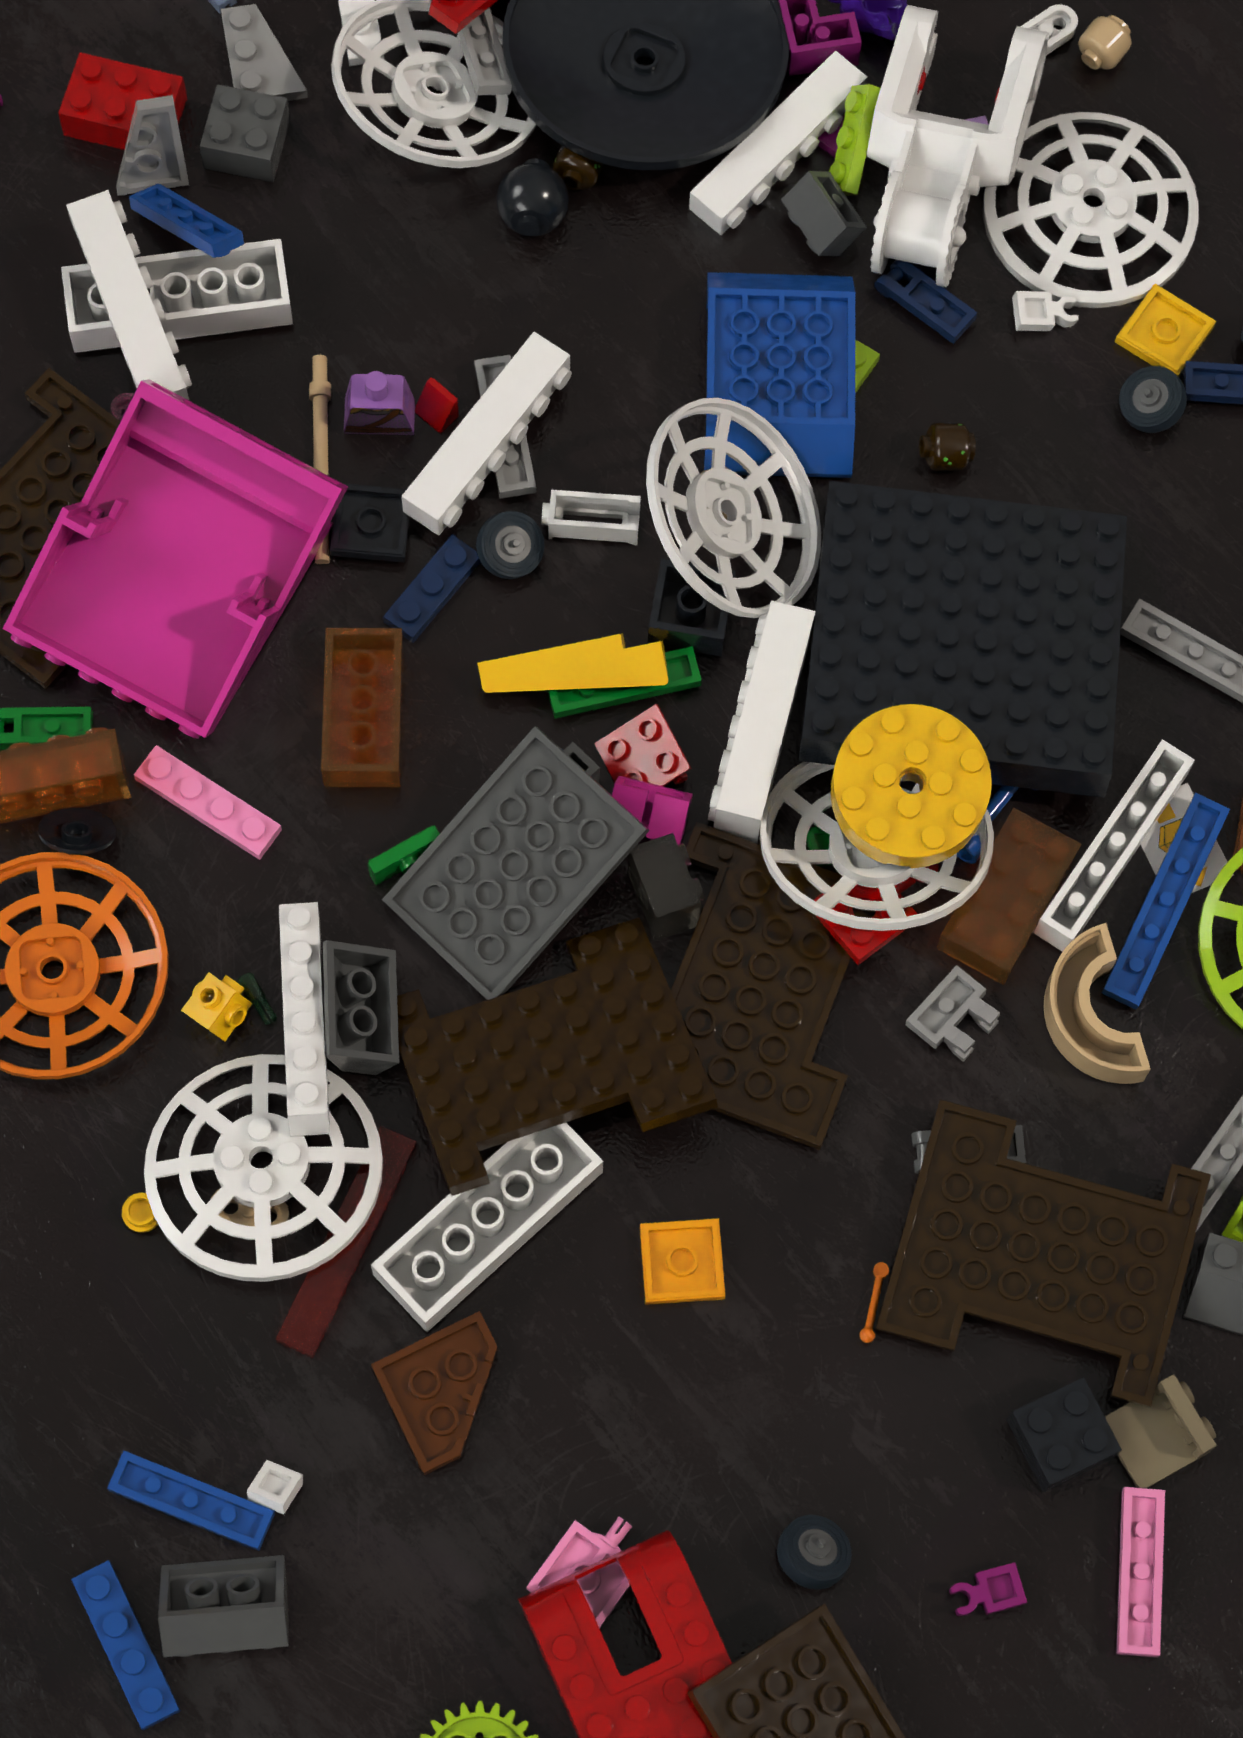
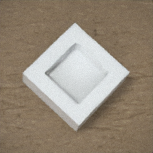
[247,1460,303,1515]

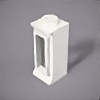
[542,490,641,545]

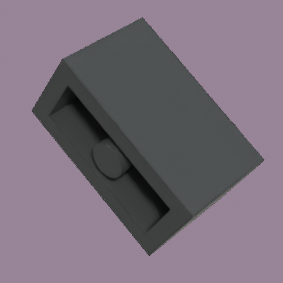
[781,171,867,256]

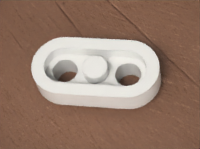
[1021,5,1078,55]

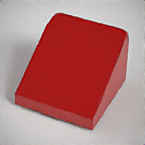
[415,377,459,433]

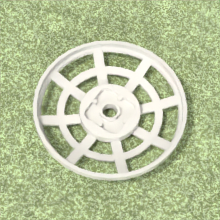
[331,0,536,168]
[983,112,1199,308]
[646,398,821,618]
[760,762,994,931]
[144,1054,383,1282]

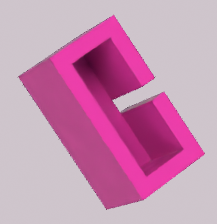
[612,776,693,848]

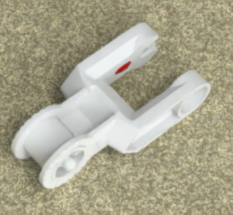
[867,5,1049,287]

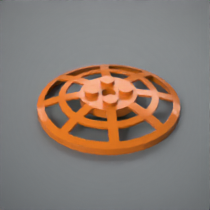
[0,852,169,1080]

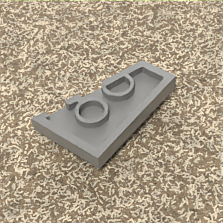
[221,4,308,101]
[116,95,189,196]

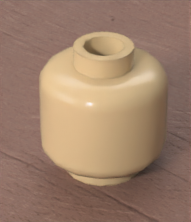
[1078,15,1132,70]

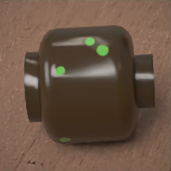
[553,145,604,191]
[919,423,976,471]

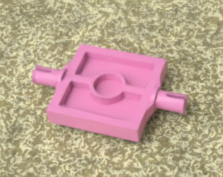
[527,1516,632,1629]

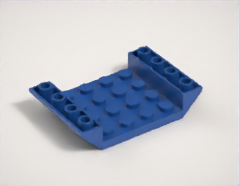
[704,272,855,478]

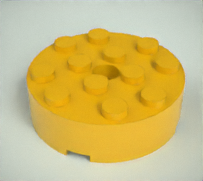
[831,704,992,868]

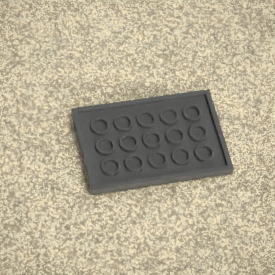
[382,726,650,1000]

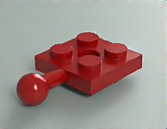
[814,863,939,965]

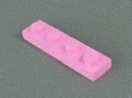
[134,745,282,860]
[1116,1487,1165,1657]

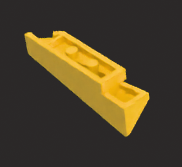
[477,633,669,693]

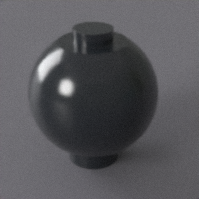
[496,159,569,236]

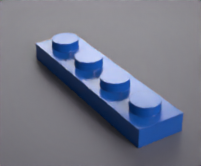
[129,183,244,258]
[107,1451,275,1551]
[71,1560,181,1730]

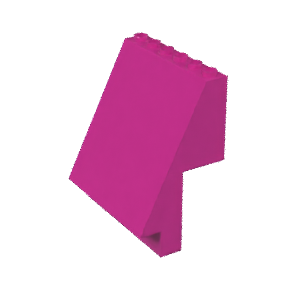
[3,379,348,739]

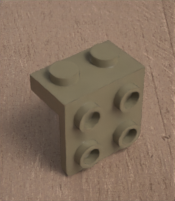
[1105,1374,1217,1489]

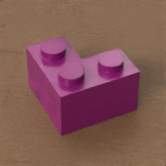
[778,0,862,76]

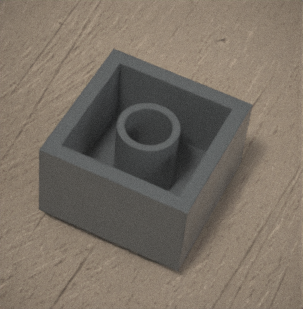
[200,84,290,182]

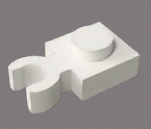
[1012,291,1078,331]

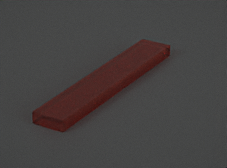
[276,1126,417,1358]

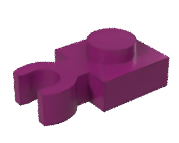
[949,1562,1027,1616]

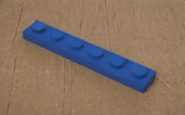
[1101,793,1230,1010]

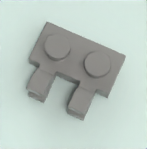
[906,965,1000,1062]

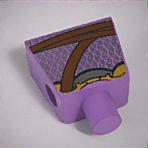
[344,371,415,435]

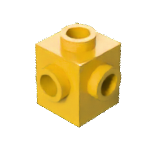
[181,972,253,1041]

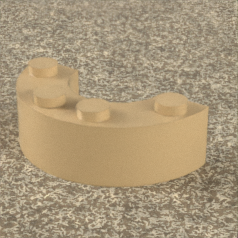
[1044,923,1151,1084]

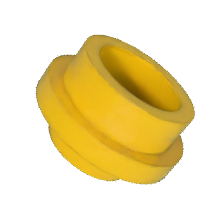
[122,1192,158,1233]

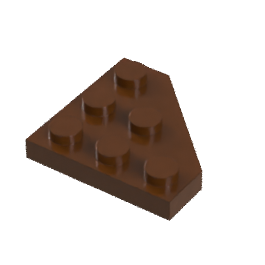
[371,1311,498,1475]

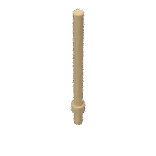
[309,355,331,564]

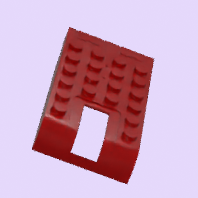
[518,1530,732,1738]

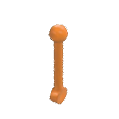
[859,1262,889,1343]

